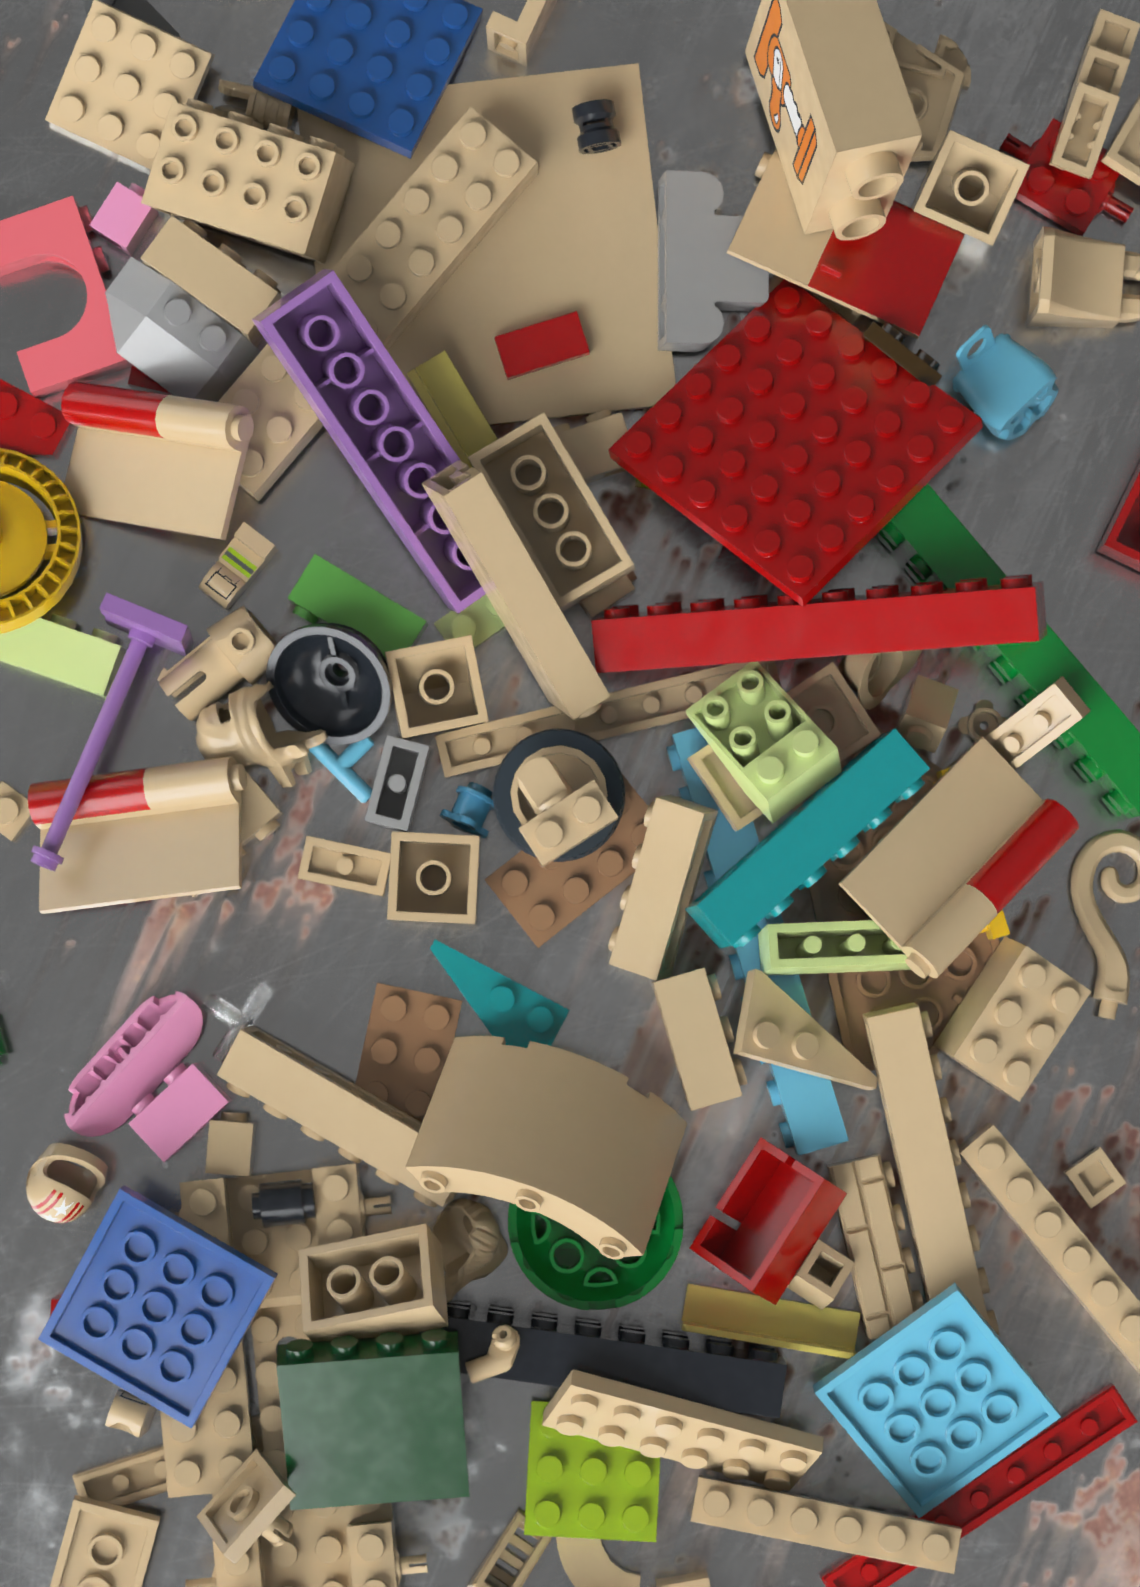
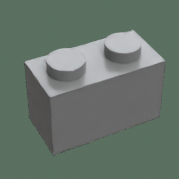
[365,735,431,832]

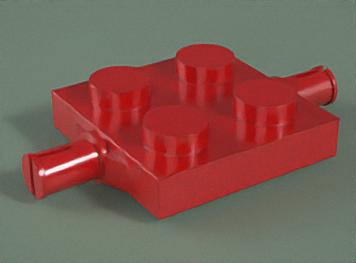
[999,118,1134,236]

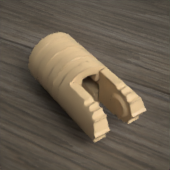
[215,79,296,130]

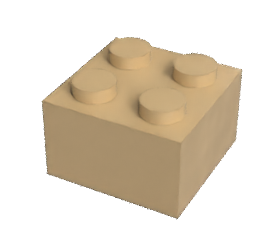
[387,831,481,925]

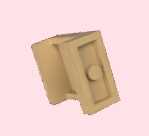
[486,0,558,67]

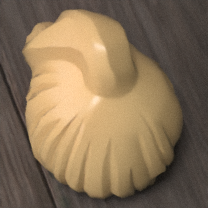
[432,1198,508,1303]

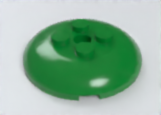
[508,1176,684,1311]

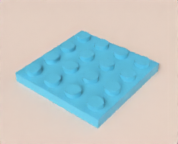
[813,1283,1061,1518]

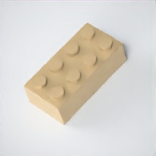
[468,412,635,613]

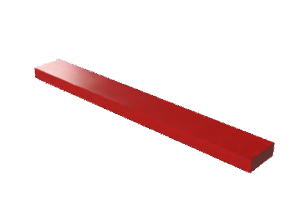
[820,1383,1138,1587]

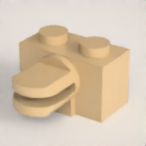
[518,757,618,867]

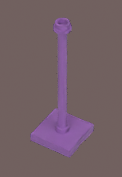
[31,592,194,871]

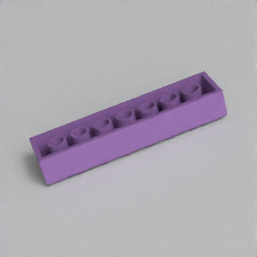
[252,269,486,614]

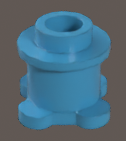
[439,782,494,838]

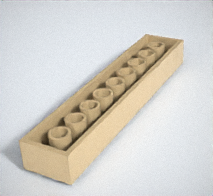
[218,106,538,502]

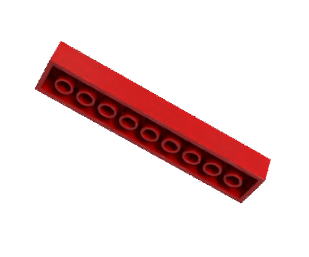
[591,574,1047,673]

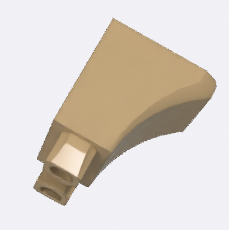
[1027,226,1140,328]

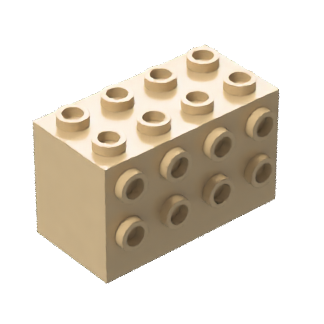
[141,98,355,264]

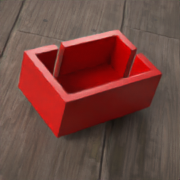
[689,1137,847,1305]

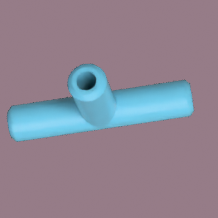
[309,737,374,803]

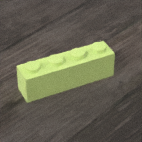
[0,614,126,697]
[758,920,911,976]

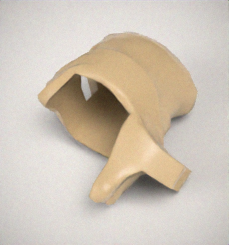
[196,681,328,788]

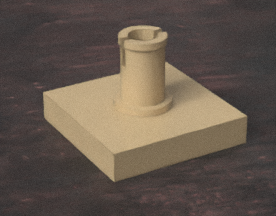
[197,1449,296,1564]

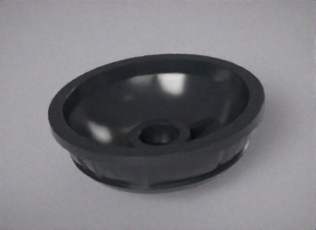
[266,623,393,745]

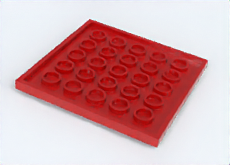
[608,279,983,607]

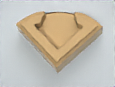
[934,34,971,91]

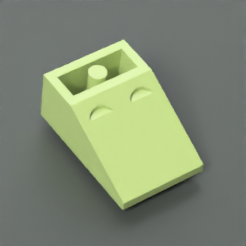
[686,662,842,824]

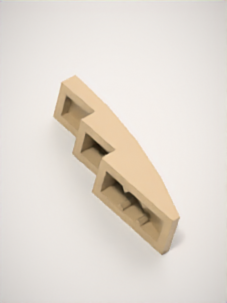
[1049,9,1140,179]

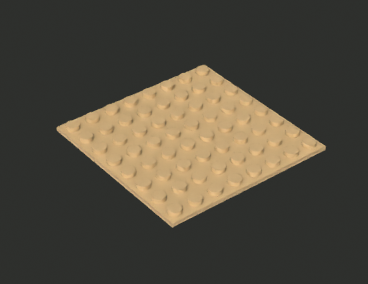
[297,63,676,443]

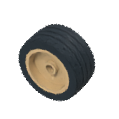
[493,729,625,862]

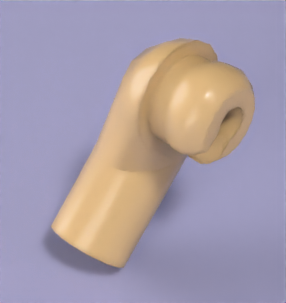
[465,1325,520,1384]

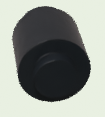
[251,1179,316,1228]

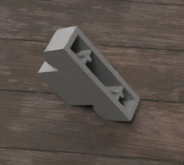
[658,170,774,352]

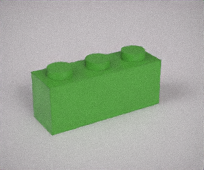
[288,554,428,659]

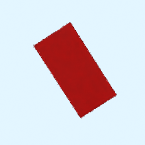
[494,311,590,380]

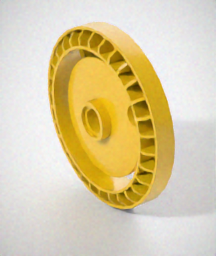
[0,448,83,634]

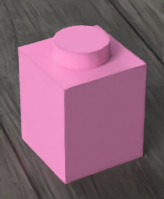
[89,181,159,256]

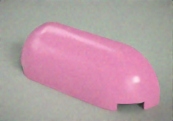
[64,991,203,1137]

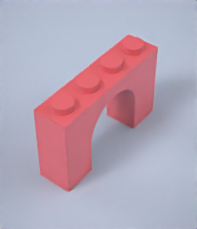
[0,196,132,399]

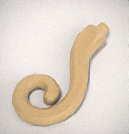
[1070,829,1140,1020]

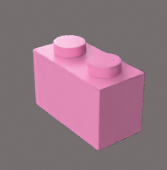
[128,1062,233,1162]

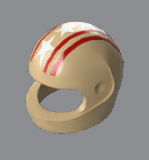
[26,1143,108,1223]

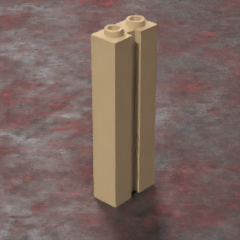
[421,460,610,720]

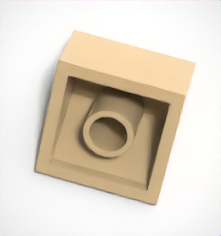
[912,129,1030,246]
[385,635,489,739]

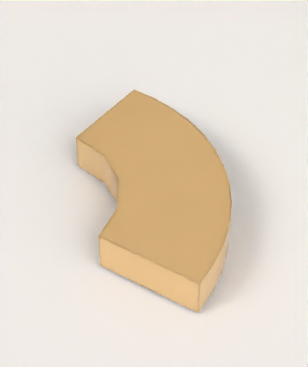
[556,1537,641,1587]

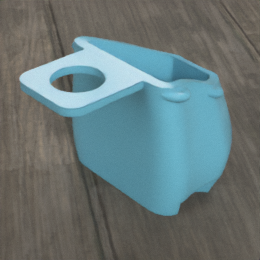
[952,325,1059,440]

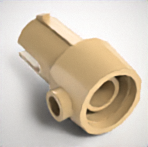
[157,605,278,722]

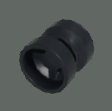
[572,99,621,154]

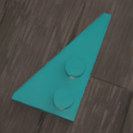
[430,939,570,1048]

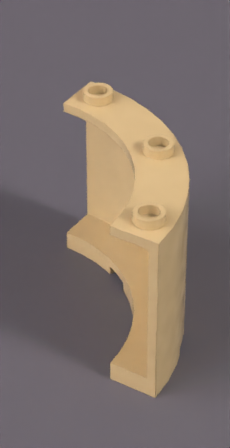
[405,1036,687,1259]

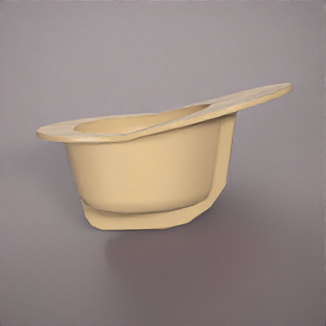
[837,650,922,710]

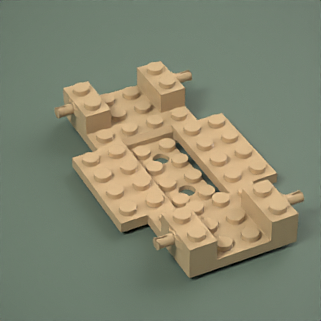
[160,1164,428,1587]

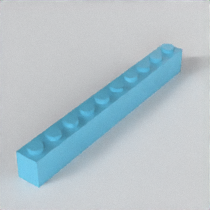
[666,728,849,1156]

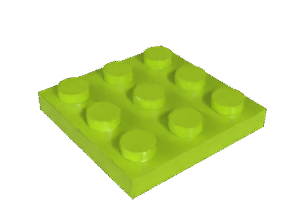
[524,1401,660,1542]

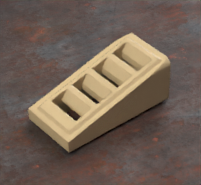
[467,1509,552,1587]

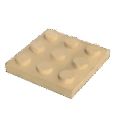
[45,0,215,170]

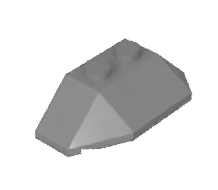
[105,257,261,401]

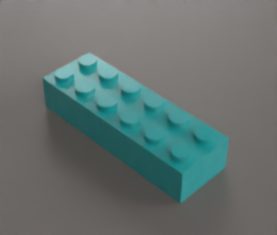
[685,728,930,949]

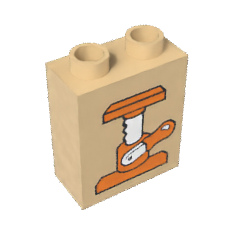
[745,0,922,240]

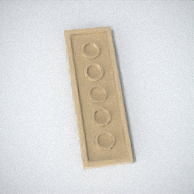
[542,1369,824,1491]

